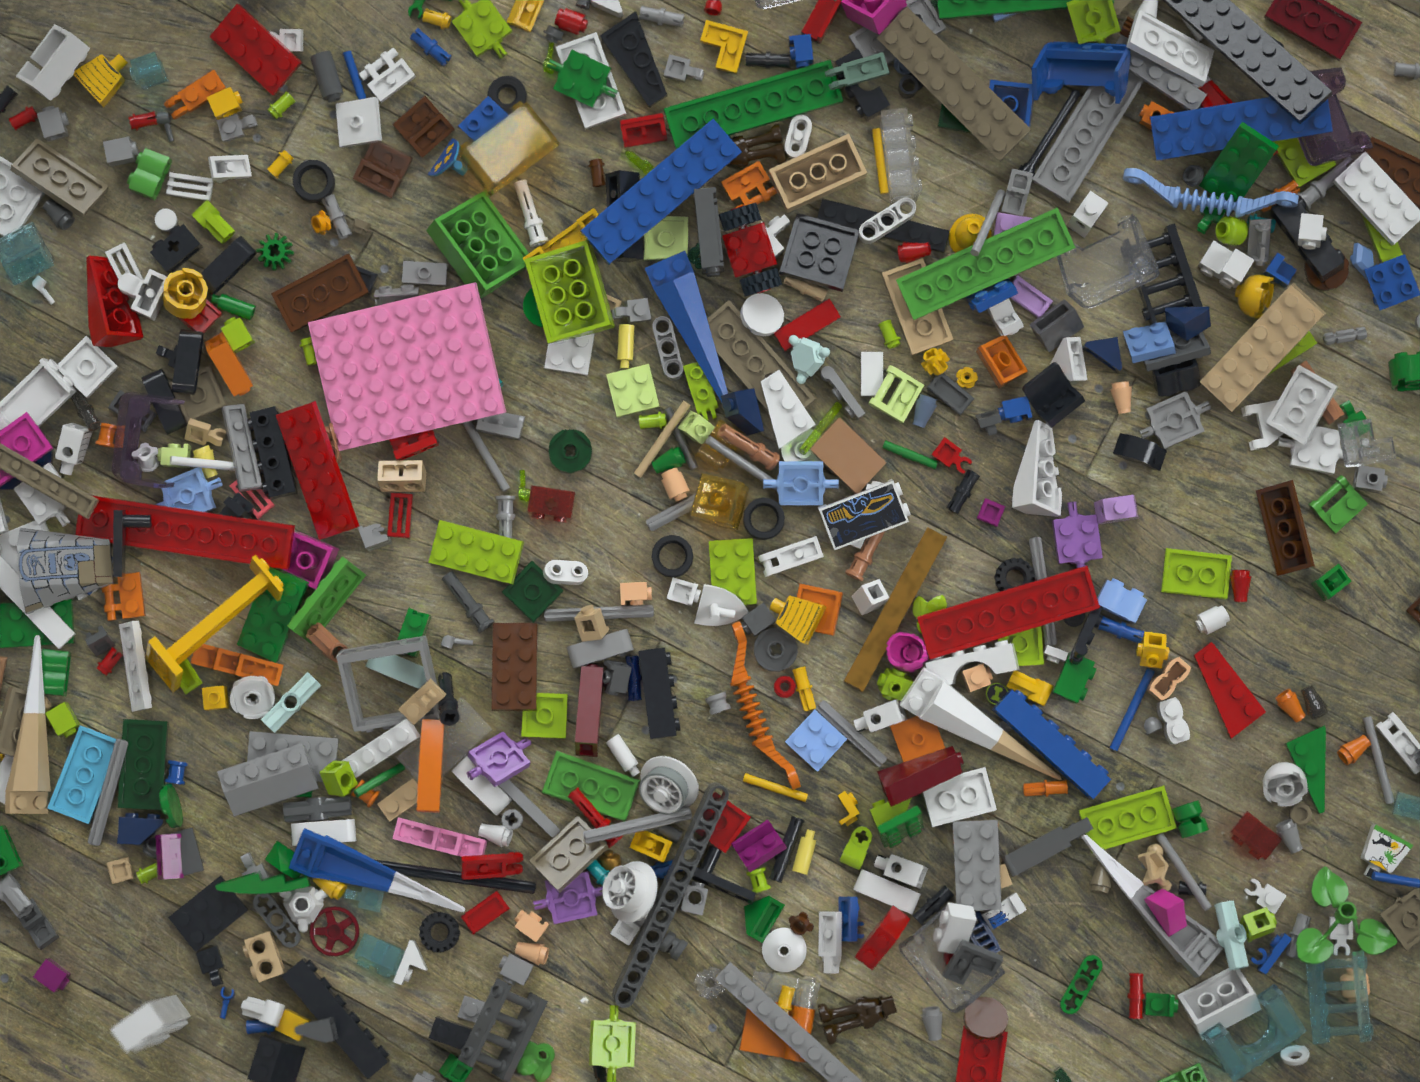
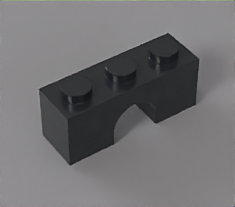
[834,49,890,122]

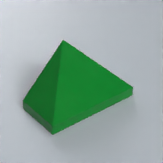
[265,841,306,879]
[744,896,785,943]

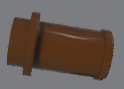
[588,159,606,187]

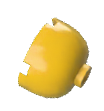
[1235,275,1274,319]

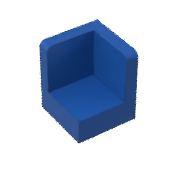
[1263,253,1297,288]

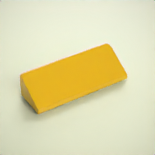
[507,0,544,32]

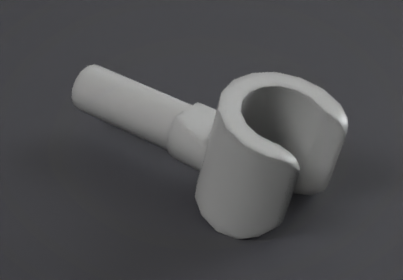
[441,635,473,649]

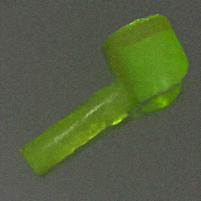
[543,42,556,74]
[518,470,532,501]

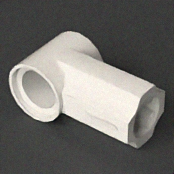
[241,997,285,1027]

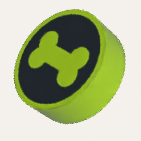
[985,683,1008,705]

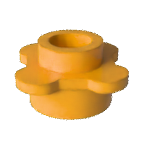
[311,210,331,235]

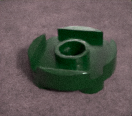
[548,429,593,474]

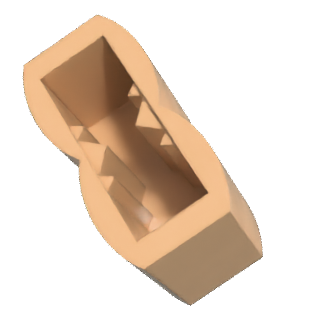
[1147,657,1191,701]

